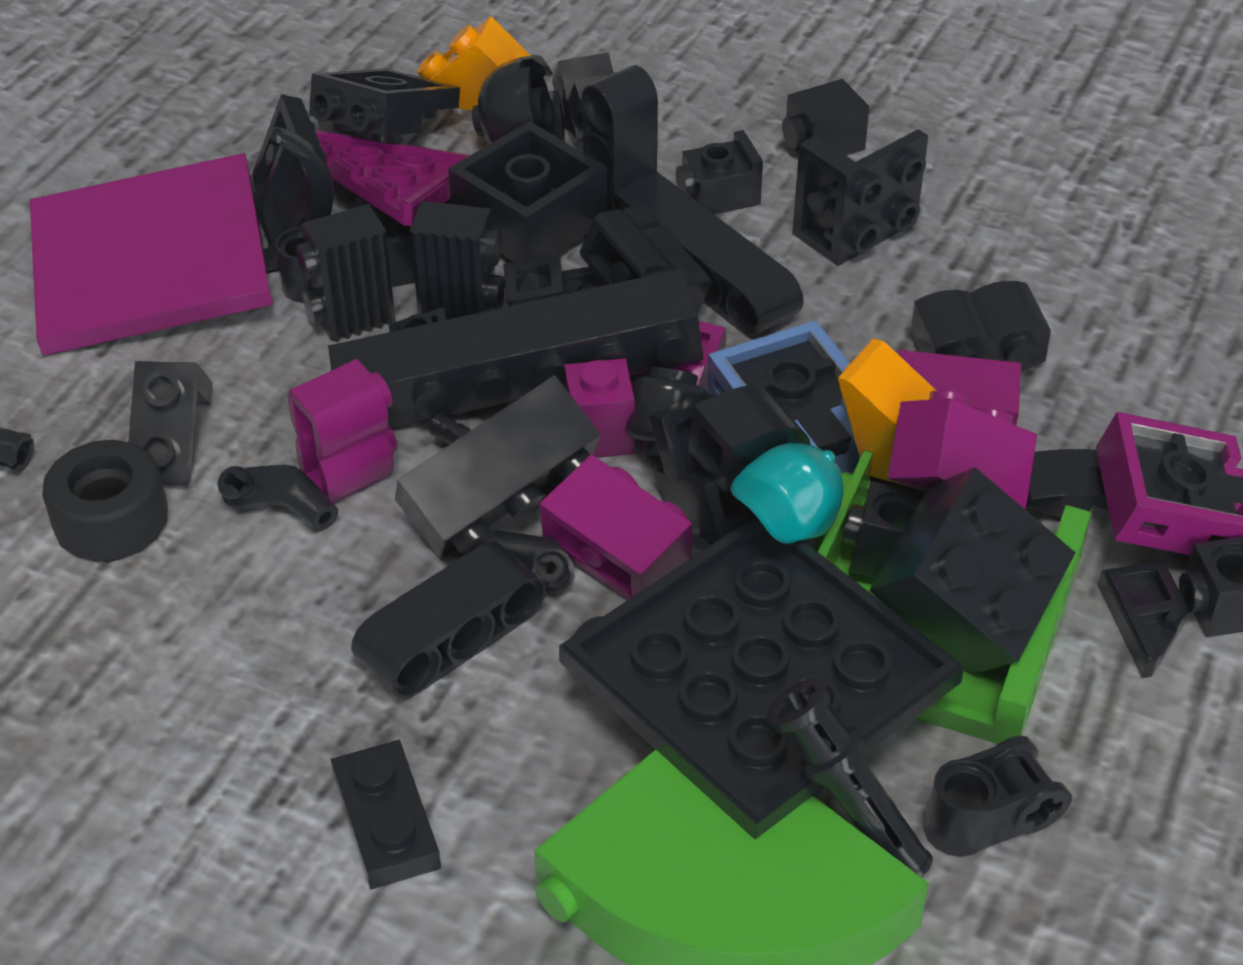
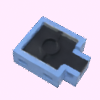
[707,320,860,474]

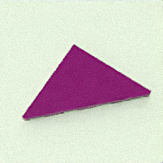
[316,130,470,226]

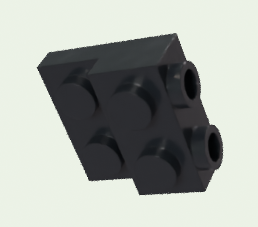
[309,68,460,143]

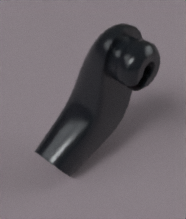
[217,464,338,531]

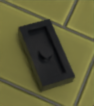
[330,739,441,890]

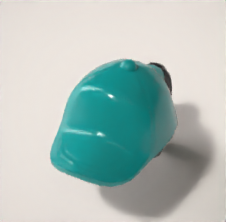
[731,443,844,544]

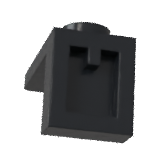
[128,361,213,486]

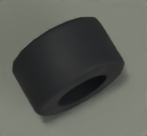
[42,440,168,562]

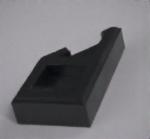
[1098,561,1189,678]

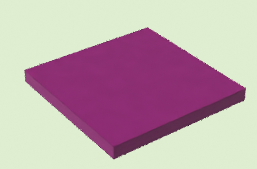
[30,153,273,356]

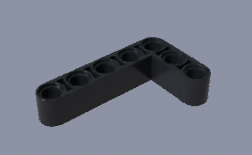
[582,65,804,337]

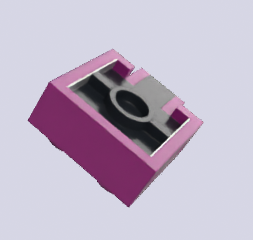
[1096,412,1243,555]

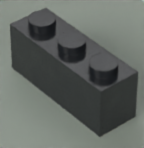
[395,375,601,560]

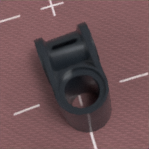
[924,736,1072,857]

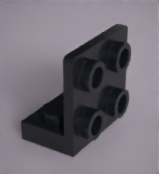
[792,129,928,266]

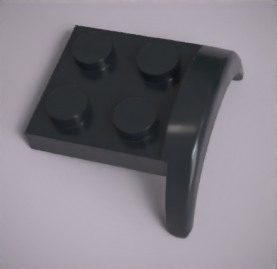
[251,94,334,272]

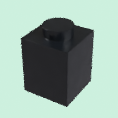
[782,79,870,155]

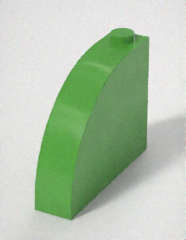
[534,749,929,965]

